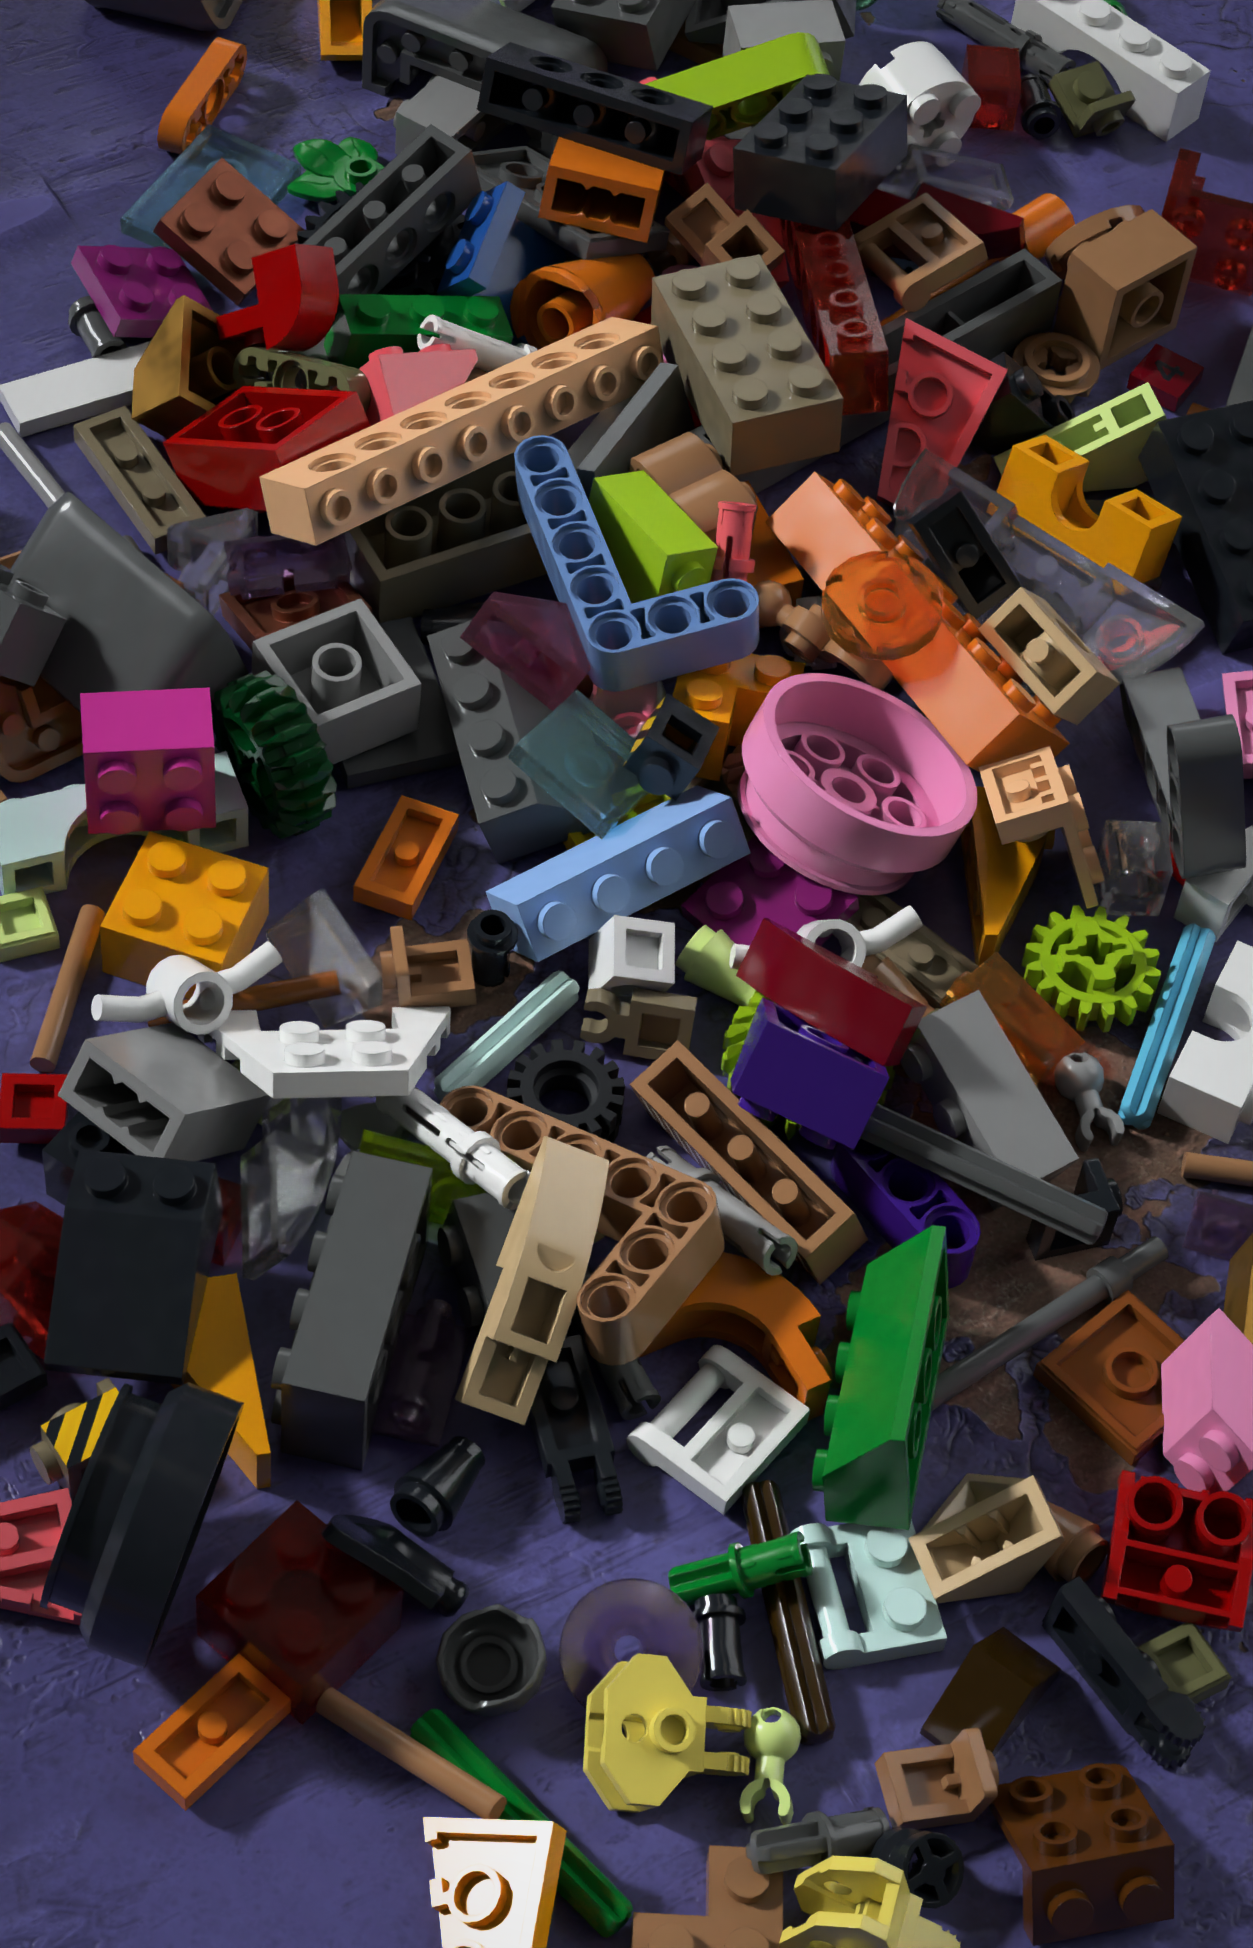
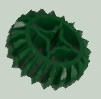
[211,670,337,839]

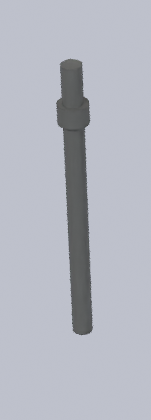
[932,1236,1169,1411]

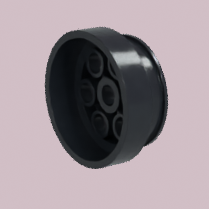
[40,1382,244,1668]

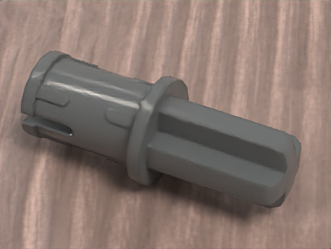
[746,1806,890,1875]

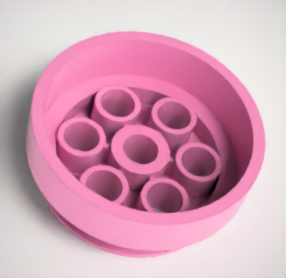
[738,673,977,895]

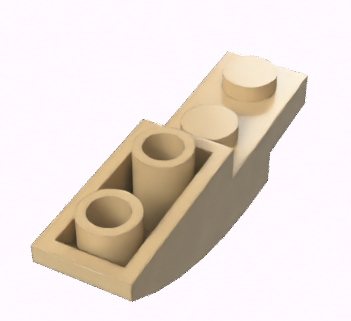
[455,1136,609,1425]

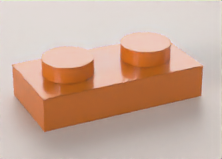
[353,795,459,921]
[133,1653,291,1811]

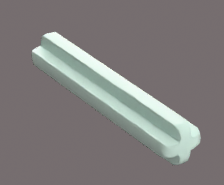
[433,971,580,1101]

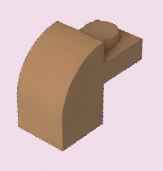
[664,182,785,272]

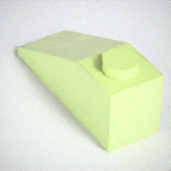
[993,382,1167,492]

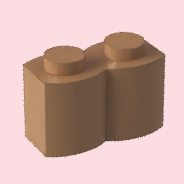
[629,432,758,543]

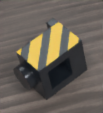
[623,693,720,801]

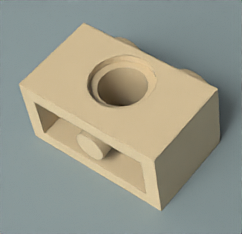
[978,587,1120,725]

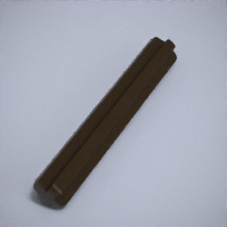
[741,1480,836,1745]

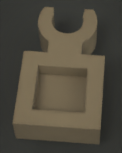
[580,987,698,1060]

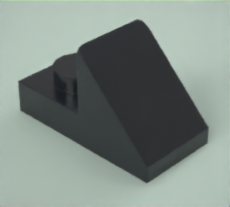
[906,487,1022,619]

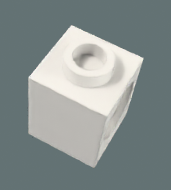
[588,915,675,1003]

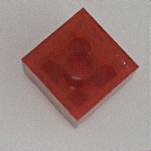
[196,1500,403,1725]

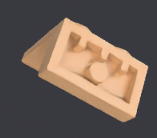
[978,746,1105,909]

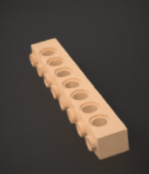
[259,317,664,546]

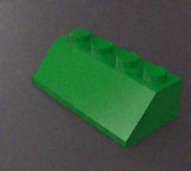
[812,1225,949,1530]

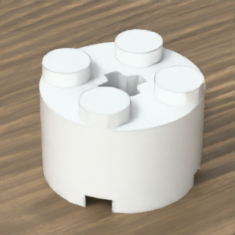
[859,41,981,168]

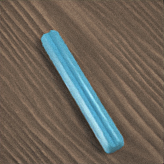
[1118,923,1216,1130]

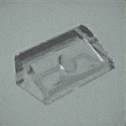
[266,888,383,1029]

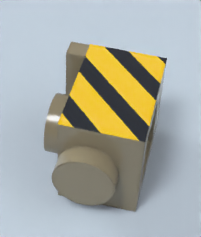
[30,1377,119,1502]

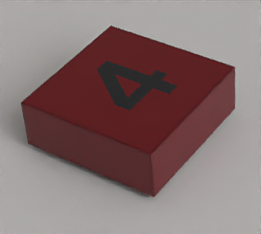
[1127,343,1204,412]

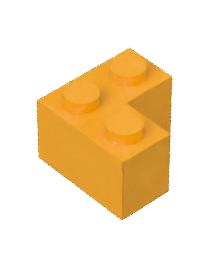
[665,653,805,781]

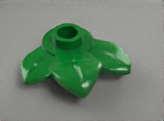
[287,137,384,203]

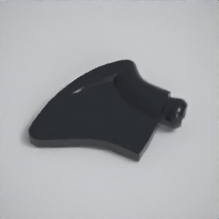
[321,1515,469,1617]

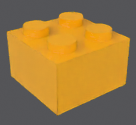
[100,831,269,999]

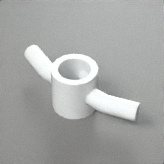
[729,905,923,970]
[91,941,283,1035]

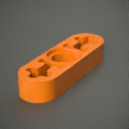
[157,37,247,157]

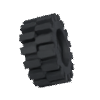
[506,1039,625,1143]

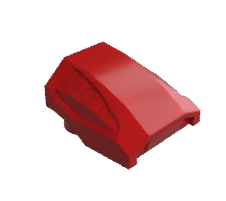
[1101,1470,1253,1632]

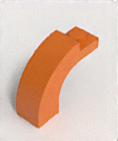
[639,1252,833,1421]

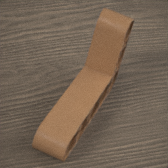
[439,1085,724,1365]

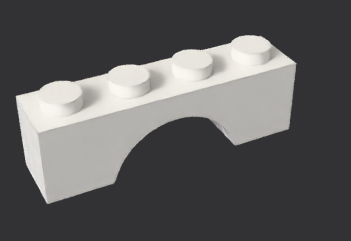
[1011,0,1211,142]

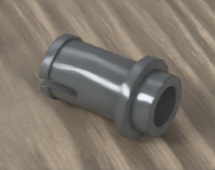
[68,296,127,358]

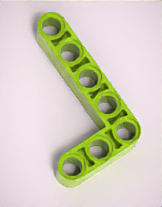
[645,32,830,140]

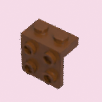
[989,1763,1175,1946]

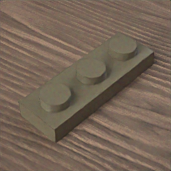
[73,406,208,555]

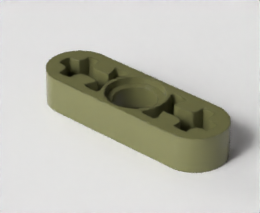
[233,347,371,413]

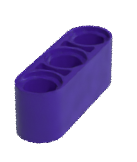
[830,1139,981,1289]

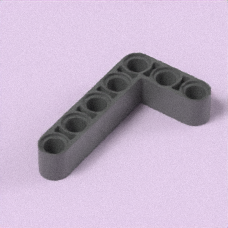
[1119,667,1246,879]

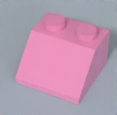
[1161,1308,1253,1494]

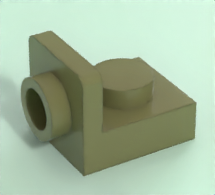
[1048,61,1136,138]

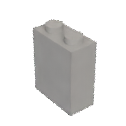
[58,1023,271,1161]

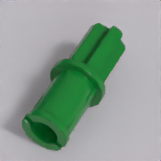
[668,1531,813,1607]

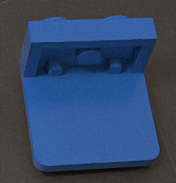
[436,181,566,344]

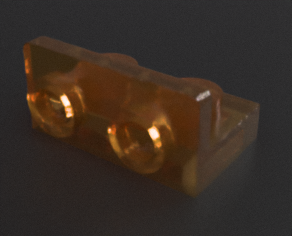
[939,951,1085,1087]

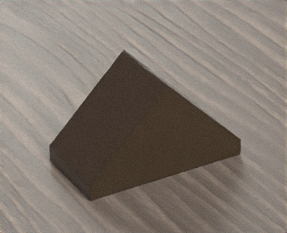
[920,1627,1061,1756]

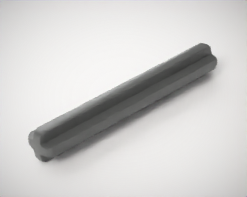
[860,1103,1108,1245]

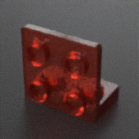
[1161,148,1253,296]

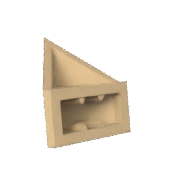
[908,1473,1065,1603]

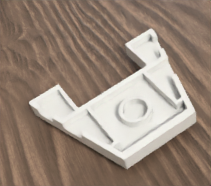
[198,1006,451,1099]

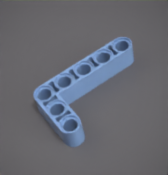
[514,435,759,692]

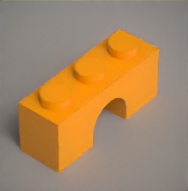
[991,434,1183,589]

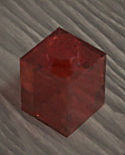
[961,44,1021,131]

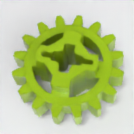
[1021,905,1161,1032]

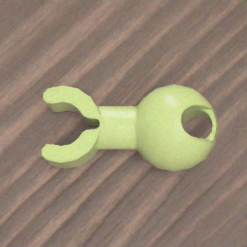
[739,1707,801,1825]

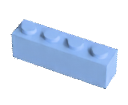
[486,785,751,962]

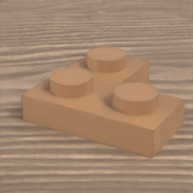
[631,1845,783,1948]

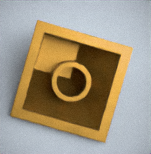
[131,295,266,439]

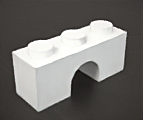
[1157,940,1253,1144]

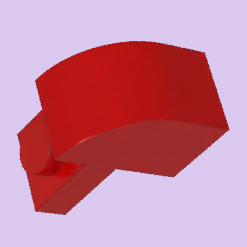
[216,244,339,352]

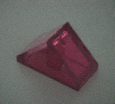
[460,592,591,714]

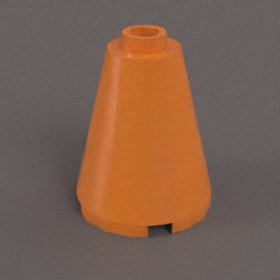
[510,254,655,350]

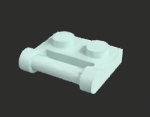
[790,1519,947,1670]

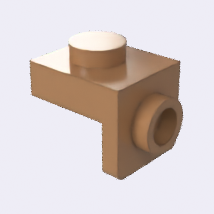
[380,925,477,1008]
[874,1727,999,1829]

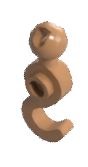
[753,580,893,691]

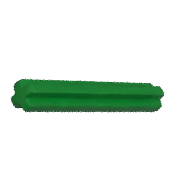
[410,1708,633,1938]

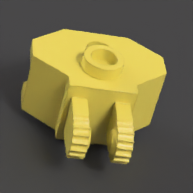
[583,1653,752,1813]
[779,1855,961,1948]

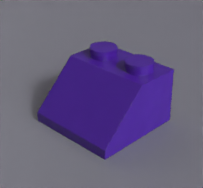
[731,997,889,1150]

